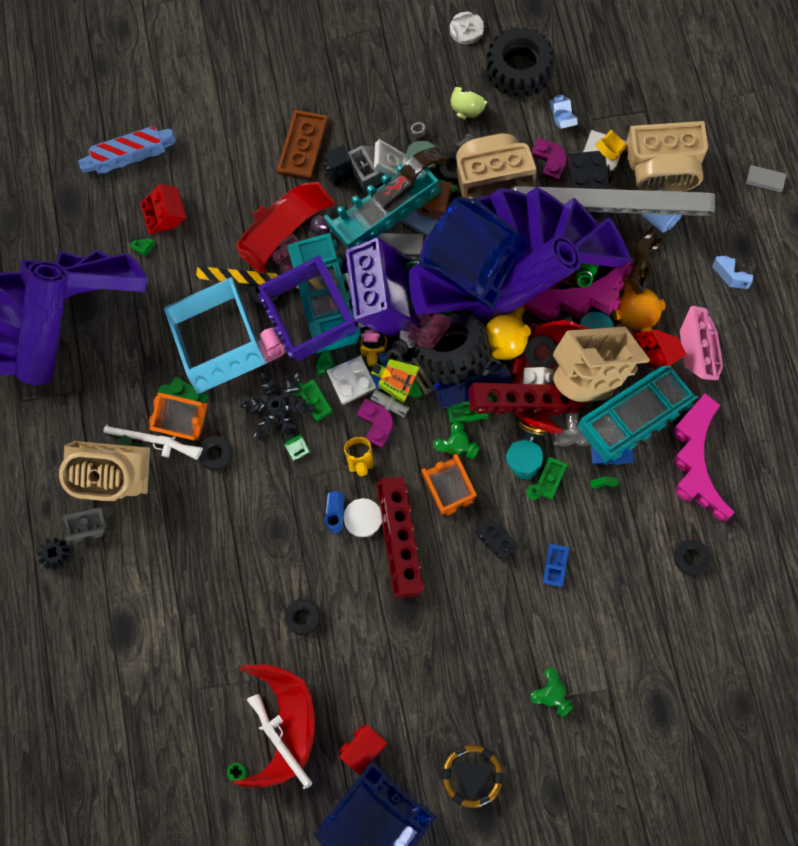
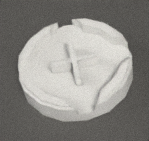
[450,12,484,45]
[343,498,382,538]

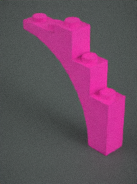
[522,259,633,323]
[673,394,734,522]

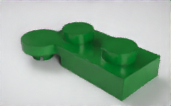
[158,377,208,411]
[526,456,567,500]

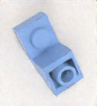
[549,95,578,129]
[713,256,753,289]

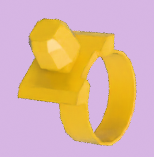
[596,130,628,161]
[360,329,387,366]
[344,437,374,476]

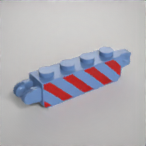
[78,126,176,174]

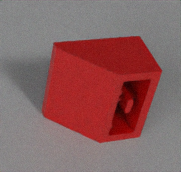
[140,184,186,234]
[632,330,687,368]
[339,724,387,775]

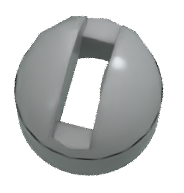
[411,122,426,138]

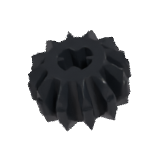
[37,537,72,571]

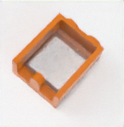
[149,392,208,441]
[421,454,477,516]

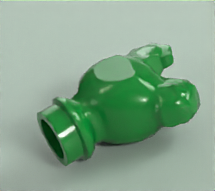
[573,263,599,287]
[433,421,481,460]
[530,667,575,718]

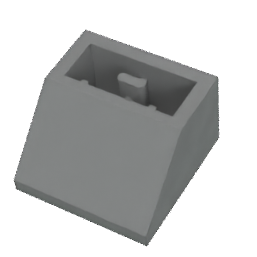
[348,145,391,192]

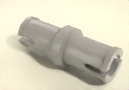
[371,389,410,418]

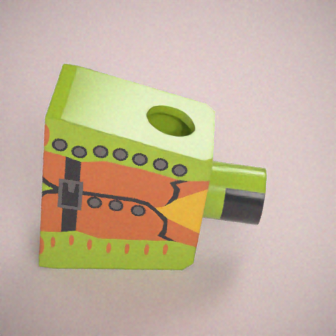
[371,360,420,403]

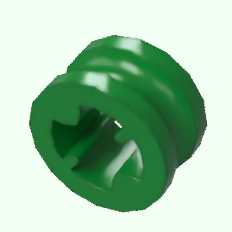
[227,762,247,781]

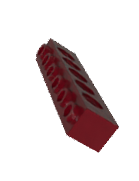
[468,383,586,415]
[376,477,424,599]

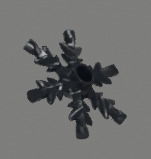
[240,372,315,440]

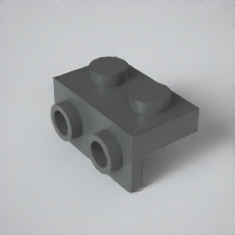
[63,506,108,543]

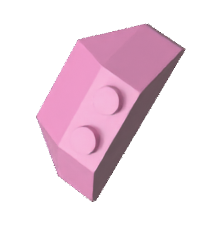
[680,306,723,381]

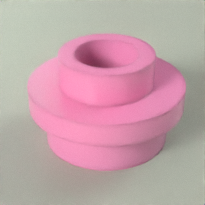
[361,330,380,343]

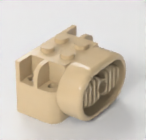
[624,121,708,192]
[456,133,536,205]
[553,327,650,402]
[59,441,150,501]

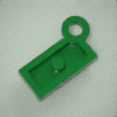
[291,379,333,422]
[447,397,492,425]

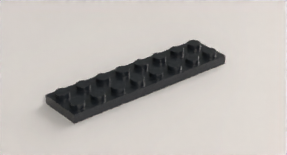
[568,151,622,295]

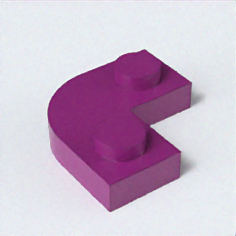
[531,138,566,182]
[357,399,393,449]

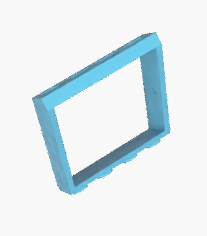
[164,277,266,394]

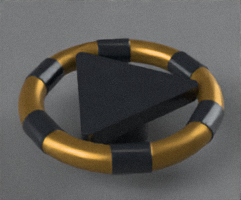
[442,745,503,808]

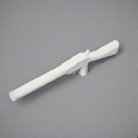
[104,424,203,460]
[247,694,312,789]

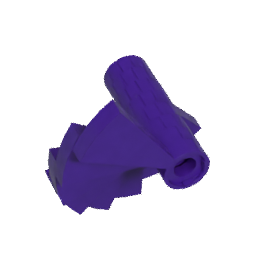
[409,186,631,325]
[0,249,147,385]

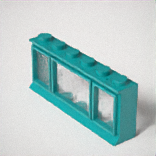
[577,365,698,463]

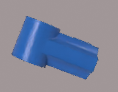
[324,492,345,533]

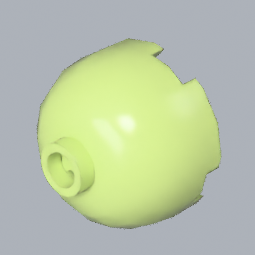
[451,87,487,120]

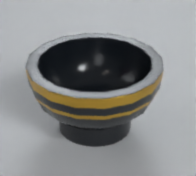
[519,420,545,442]

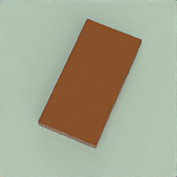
[277,109,329,181]

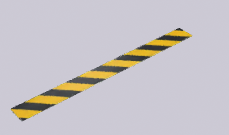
[196,266,338,290]

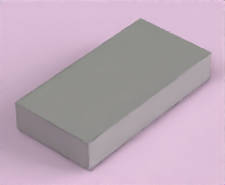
[745,165,786,192]

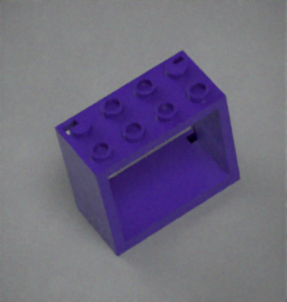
[346,237,423,338]
[258,255,357,362]

